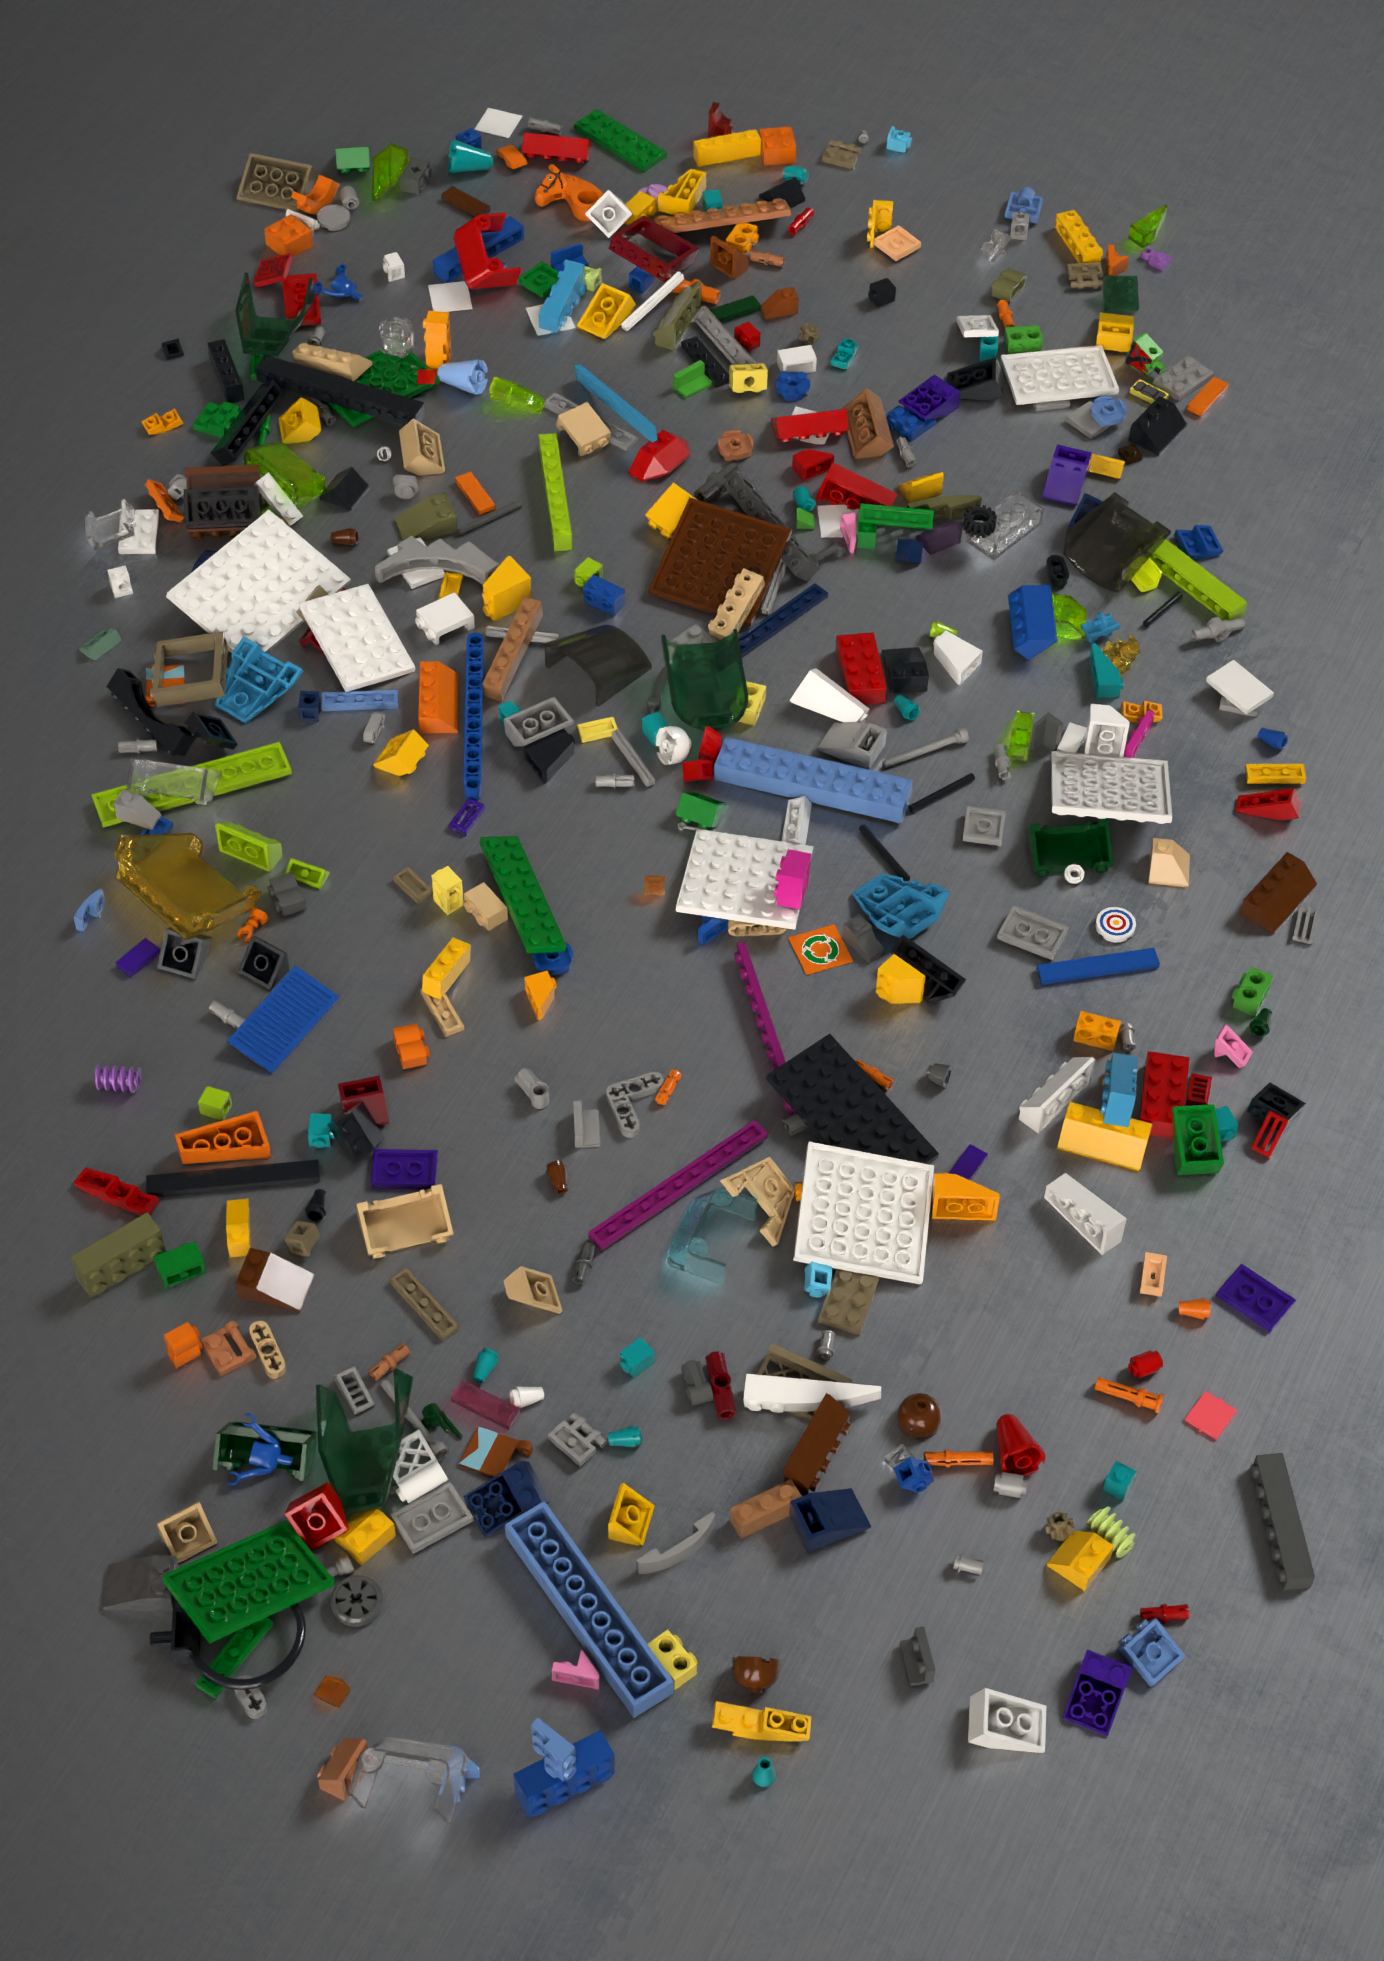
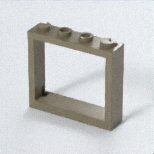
[150,631,228,707]

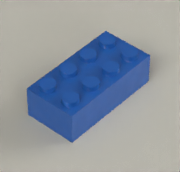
[513,1730,615,1818]

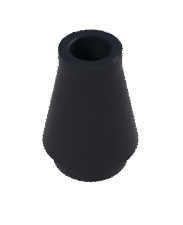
[305,1189,327,1221]

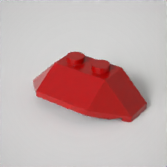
[629,430,690,482]

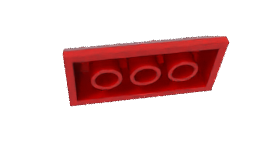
[522,133,593,164]
[771,409,849,442]

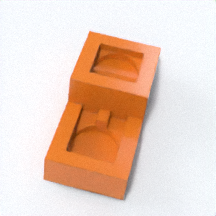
[496,145,527,169]

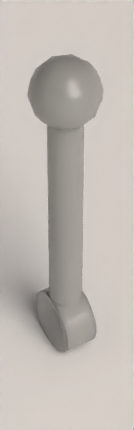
[678,822,717,832]

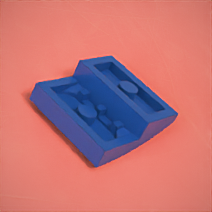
[1174,525,1223,560]

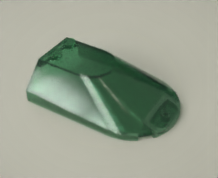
[661,629,748,731]

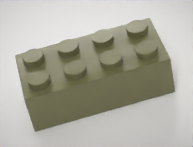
[71,1213,165,1298]

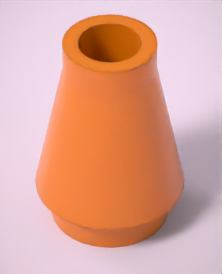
[1179,1298,1211,1320]

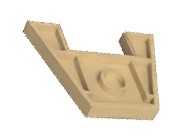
[720,1157,795,1247]

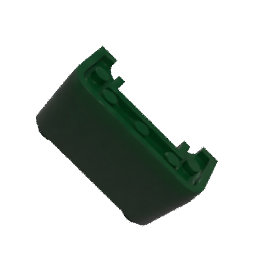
[1025,818,1114,877]

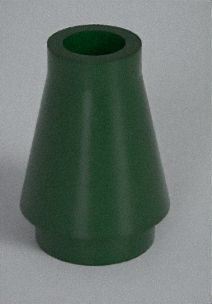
[1250,1008,1273,1037]

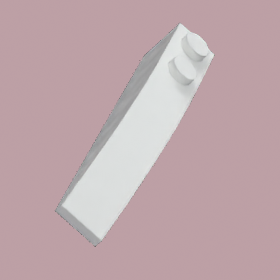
[743,1374,882,1413]

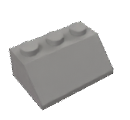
[504,697,574,746]

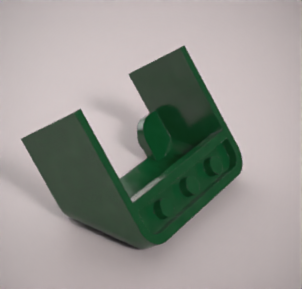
[212,1422,318,1481]

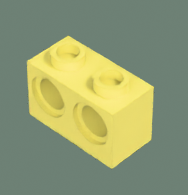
[730,681,766,726]
[431,866,464,915]
[647,1629,698,1691]

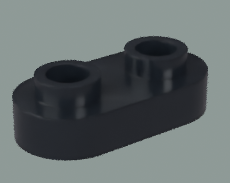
[1046,555,1069,586]

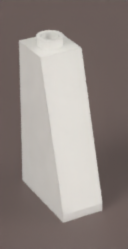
[790,668,870,723]

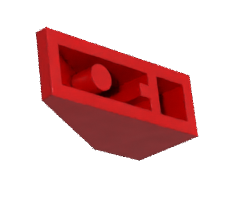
[1235,788,1301,821]

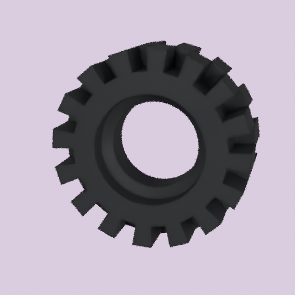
[963,505,997,538]

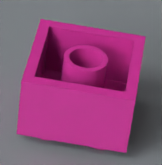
[774,849,812,910]

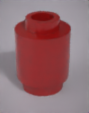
[1128,1350,1163,1379]

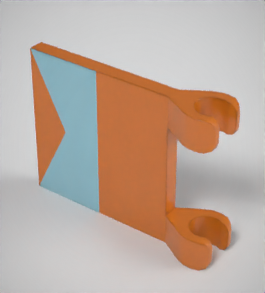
[146,664,185,707]

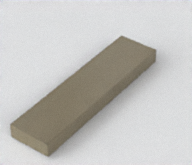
[389,1267,460,1342]

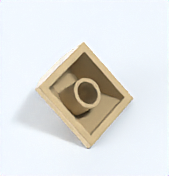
[1149,838,1190,887]
[503,1266,563,1314]

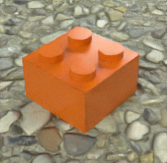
[759,126,797,166]
[264,214,313,258]

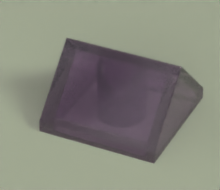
[915,521,963,555]

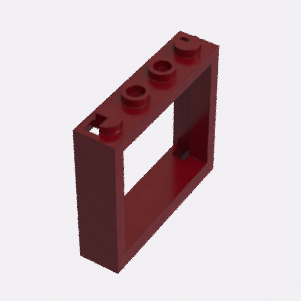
[609,215,699,282]

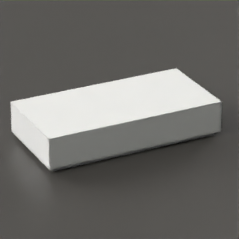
[1057,723,1087,753]

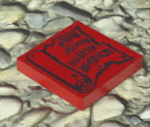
[254,254,293,287]

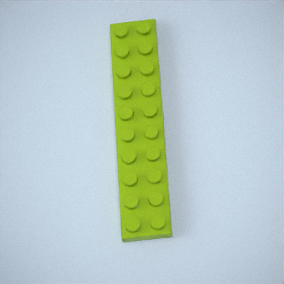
[91,742,292,828]

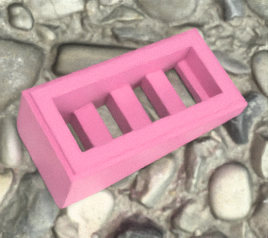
[840,513,856,553]

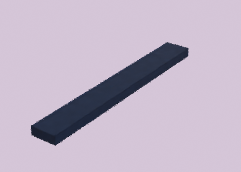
[709,583,828,672]

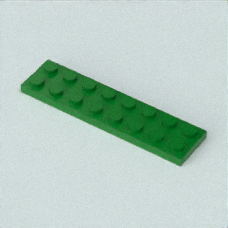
[479,836,567,954]

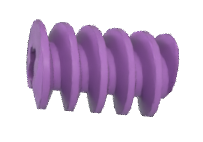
[95,1063,141,1093]

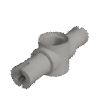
[1191,617,1245,642]

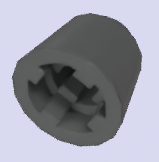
[926,1063,953,1088]

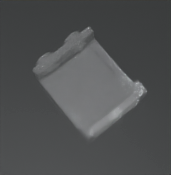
[85,499,136,550]

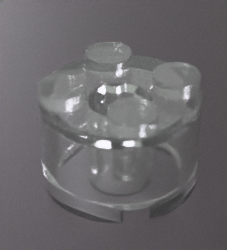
[379,316,415,358]

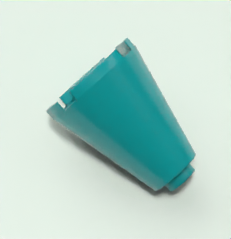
[447,139,493,173]

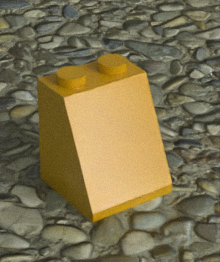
[645,482,697,539]
[482,556,531,622]

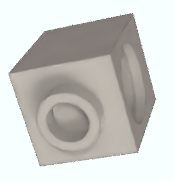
[1010,212,1030,240]

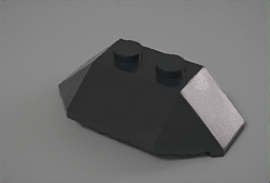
[891,935,966,1003]

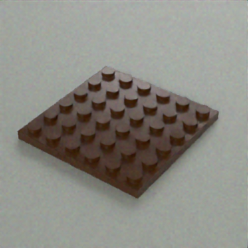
[648,498,792,627]

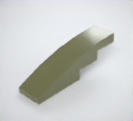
[907,495,982,521]

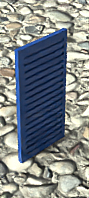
[227,965,340,1074]

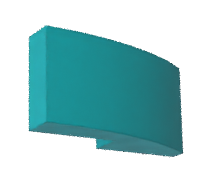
[830,338,859,370]

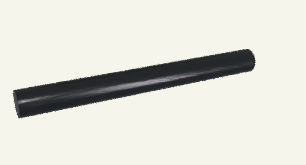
[908,773,975,813]
[859,824,911,881]

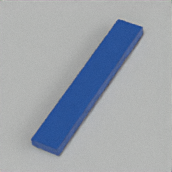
[1036,948,1160,985]

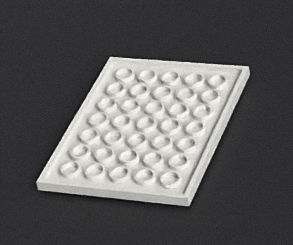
[166,510,351,653]

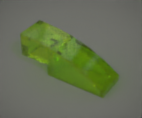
[489,377,545,414]
[1008,711,1035,761]

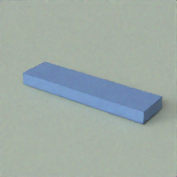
[321,690,398,711]

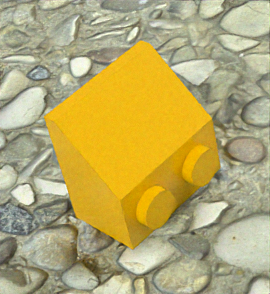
[278,397,322,444]
[373,729,429,776]
[876,954,926,1004]
[333,1505,396,1566]
[1047,1530,1114,1591]

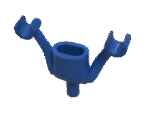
[311,264,363,301]
[227,1413,293,1486]

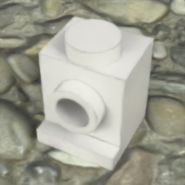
[383,252,405,282]
[107,566,133,598]

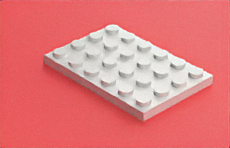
[1000,345,1119,405]
[299,584,415,692]

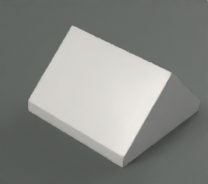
[585,189,632,238]

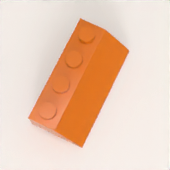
[418,661,459,734]

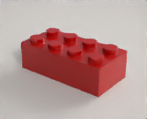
[836,632,886,705]
[1139,1051,1190,1138]

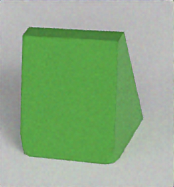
[796,508,815,529]

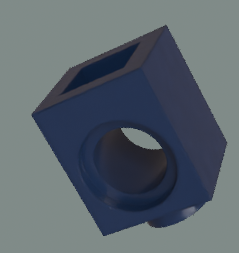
[298,691,321,721]

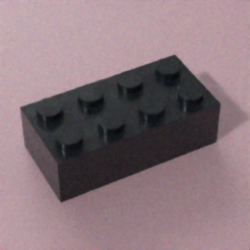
[183,486,260,529]

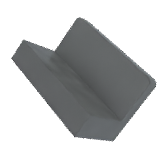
[1030,712,1063,751]

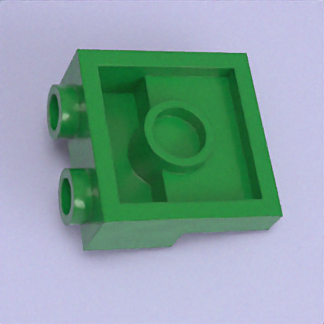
[193,401,241,438]

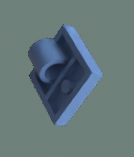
[1004,187,1044,223]

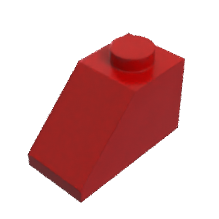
[792,449,834,481]

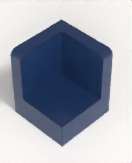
[895,539,924,564]

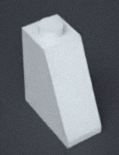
[933,630,983,685]

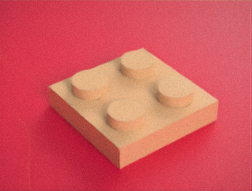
[874,225,921,261]

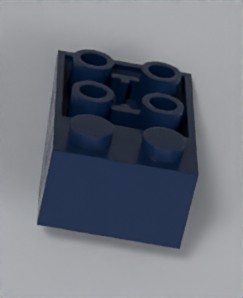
[463,1461,551,1537]
[789,1488,871,1553]

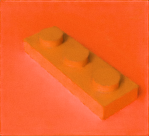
[145,479,184,523]

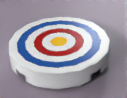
[1095,907,1136,943]

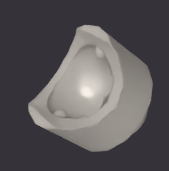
[167,474,187,500]
[393,475,419,499]

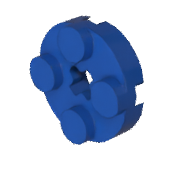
[775,371,810,401]
[532,943,573,975]

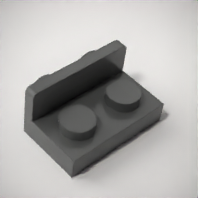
[900,1627,936,1686]

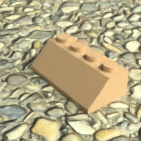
[292,343,372,381]

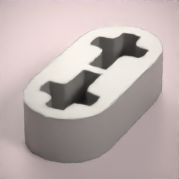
[363,711,385,744]
[234,1675,267,1719]

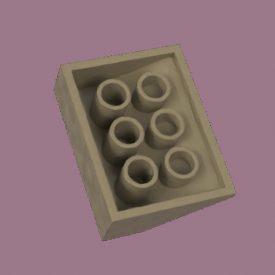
[236,153,317,213]

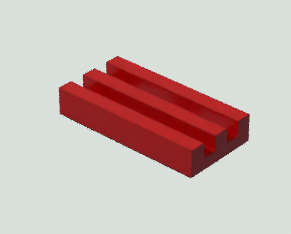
[1251,1111,1290,1158]

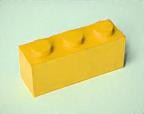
[422,937,471,1000]

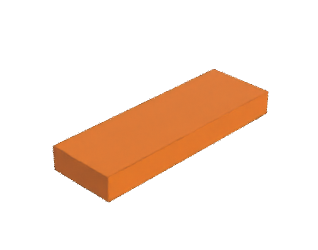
[1187,377,1229,417]
[455,471,496,515]

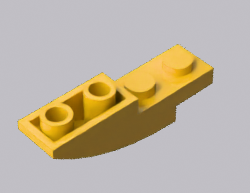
[712,1701,812,1741]

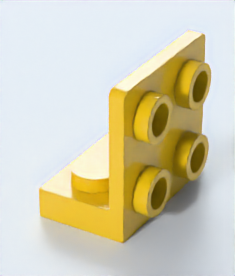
[867,200,893,248]

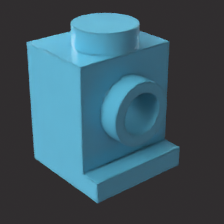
[886,126,912,153]
[804,1261,832,1298]

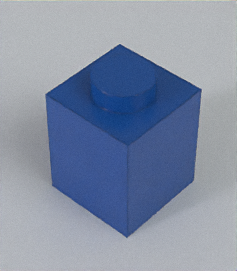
[629,266,654,293]

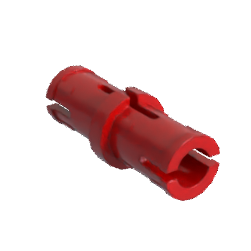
[788,207,815,234]
[1140,1604,1189,1623]

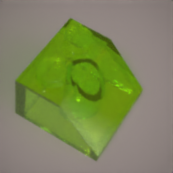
[1052,594,1087,640]

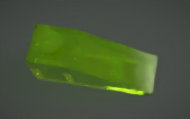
[1128,204,1167,248]

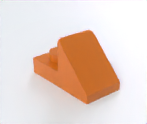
[1106,244,1129,280]

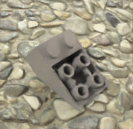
[817,722,887,770]

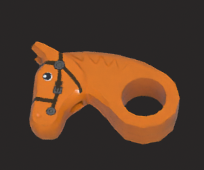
[534,164,604,221]

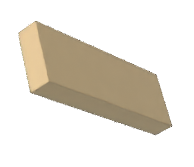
[420,988,464,1038]

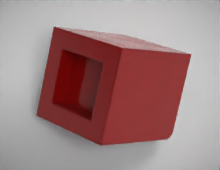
[682,760,714,782]

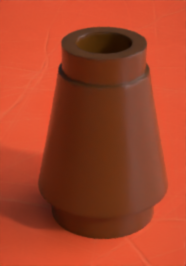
[331,527,359,546]
[546,1161,568,1194]

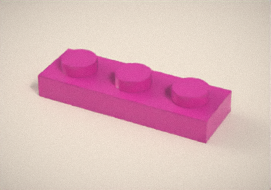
[1124,710,1155,758]

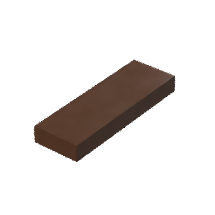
[441,186,490,217]

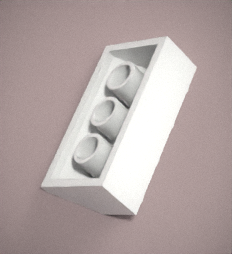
[1019,1057,1095,1133]

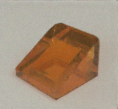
[313,1675,351,1708]

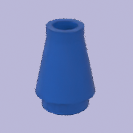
[1258,727,1288,750]

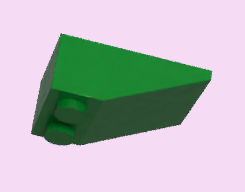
[1172,1104,1224,1175]

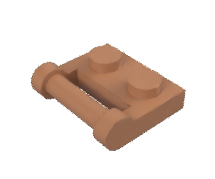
[200,1321,256,1377]

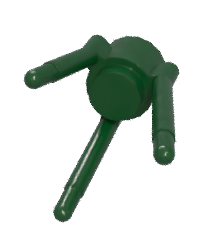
[421,1403,463,1439]

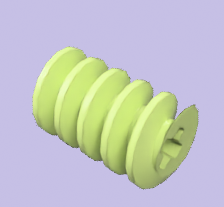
[1086,1506,1136,1558]

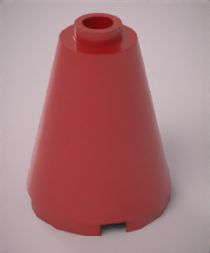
[996,1414,1045,1477]

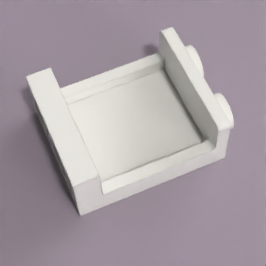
[415,592,475,645]

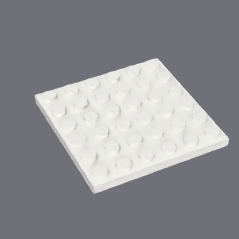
[1051,751,1172,824]
[676,829,813,930]
[793,1142,934,1285]

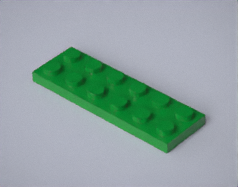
[574,109,667,172]

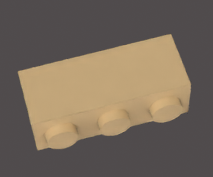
[399,418,445,476]

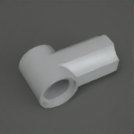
[515,1068,549,1109]

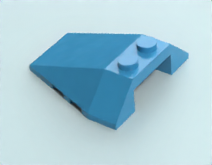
[215,636,304,724]
[852,873,949,939]

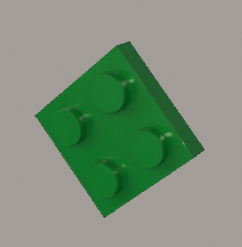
[518,261,559,298]

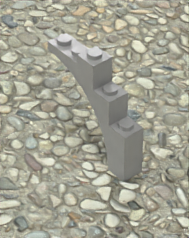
[375,535,499,585]

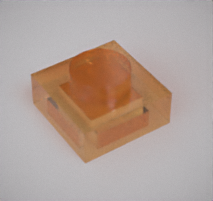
[644,876,665,895]

